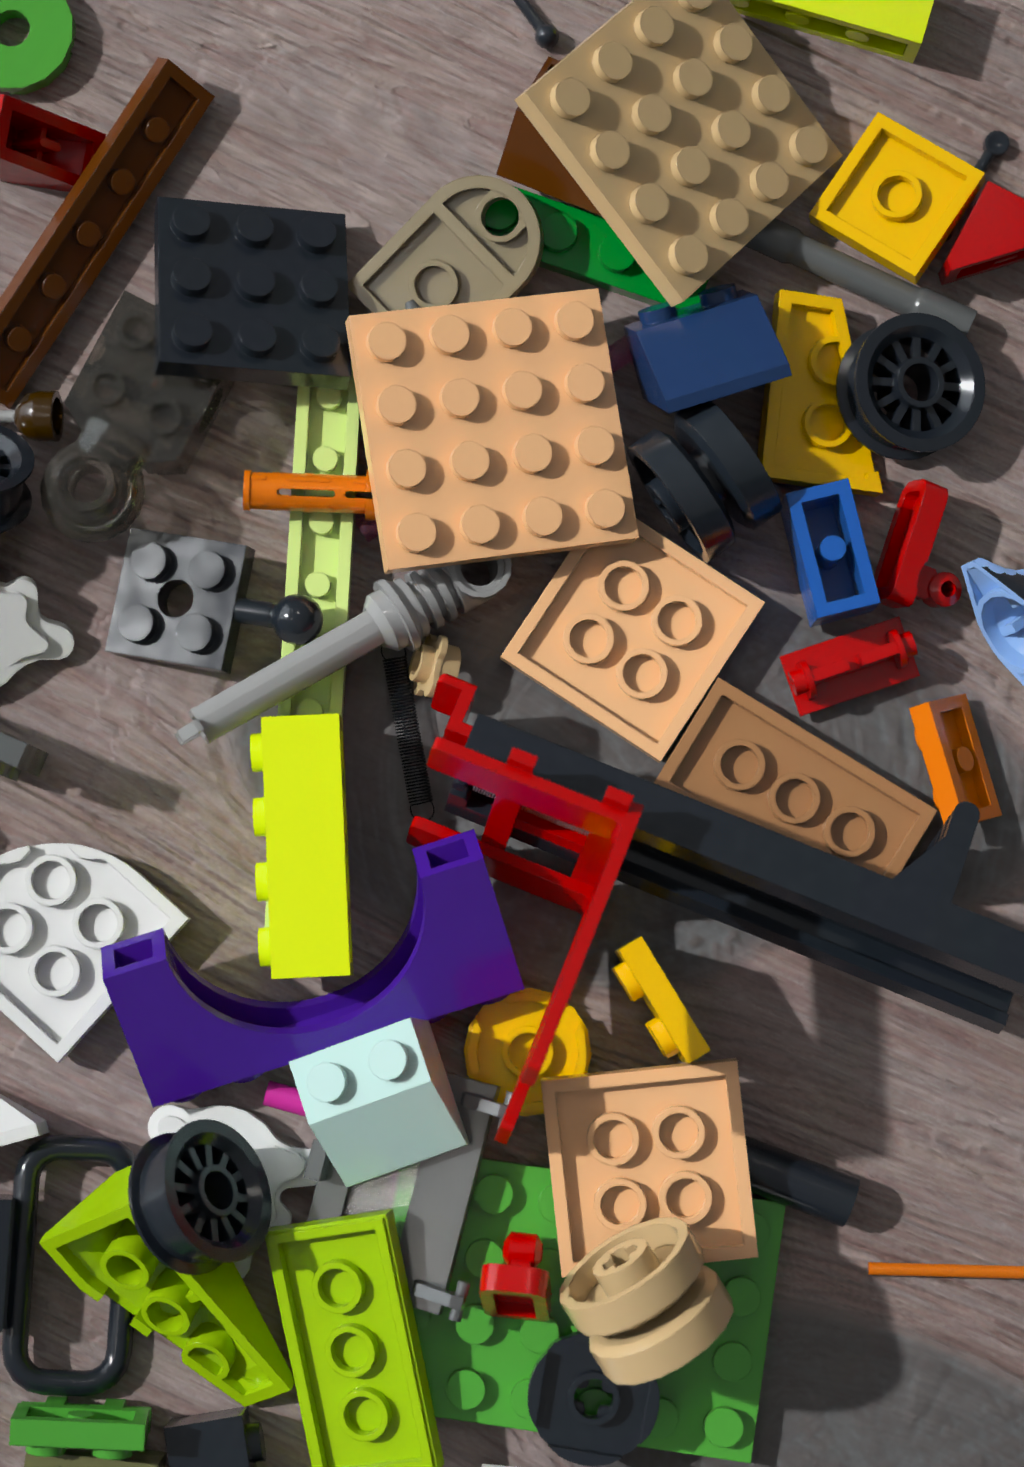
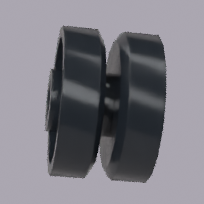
[627,401,783,563]

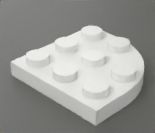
[0,843,191,1063]

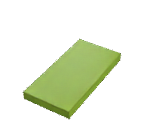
[265,1209,445,1467]

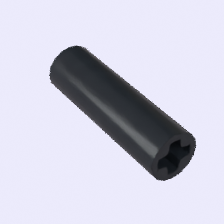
[745,1135,860,1227]

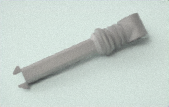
[175,558,512,746]

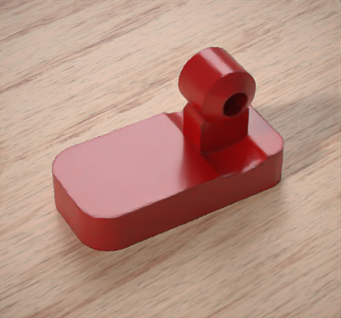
[874,479,962,609]
[479,1231,552,1321]

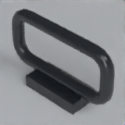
[0,1134,135,1397]

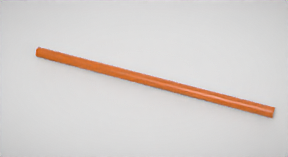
[868,1262,1024,1279]

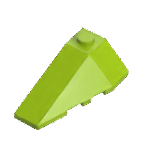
[39,1165,295,1407]

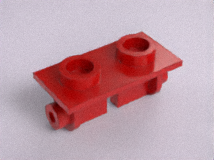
[779,616,920,717]

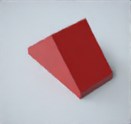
[0,94,106,192]
[938,181,1024,285]

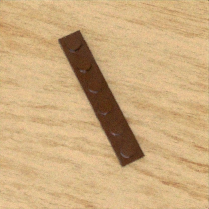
[0,57,215,409]

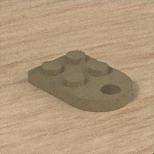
[348,175,544,313]

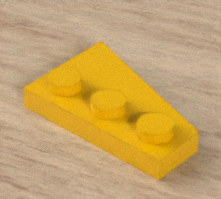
[757,289,883,497]

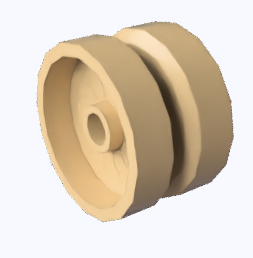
[560,1217,734,1385]

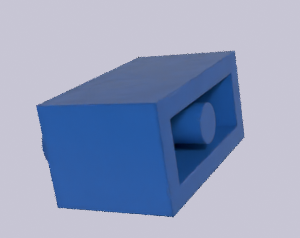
[780,478,881,627]

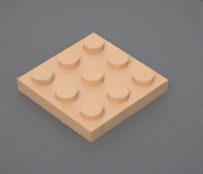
[500,518,765,763]
[541,1058,758,1277]

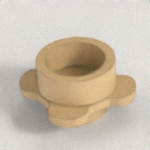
[409,634,461,698]

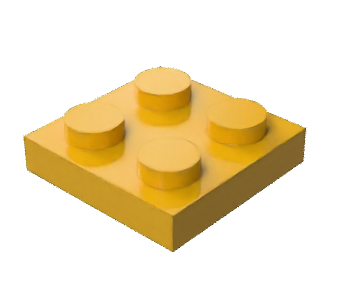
[809,112,985,285]
[611,936,711,1064]

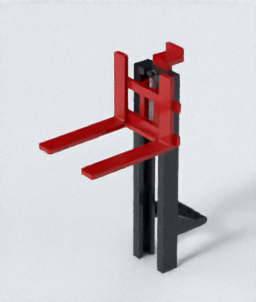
[406,674,1024,1145]

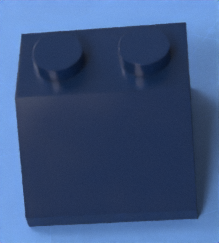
[623,283,792,413]

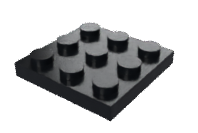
[154,196,352,390]

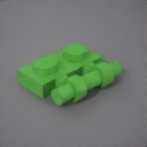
[9,1396,152,1460]

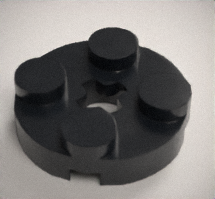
[527,1330,660,1466]

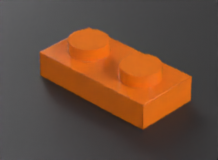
[909,694,1002,824]

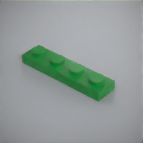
[485,187,709,309]

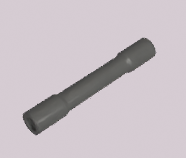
[745,218,977,336]

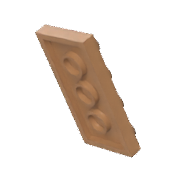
[654,677,938,879]

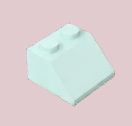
[289,1018,470,1188]

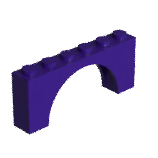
[101,829,525,1108]

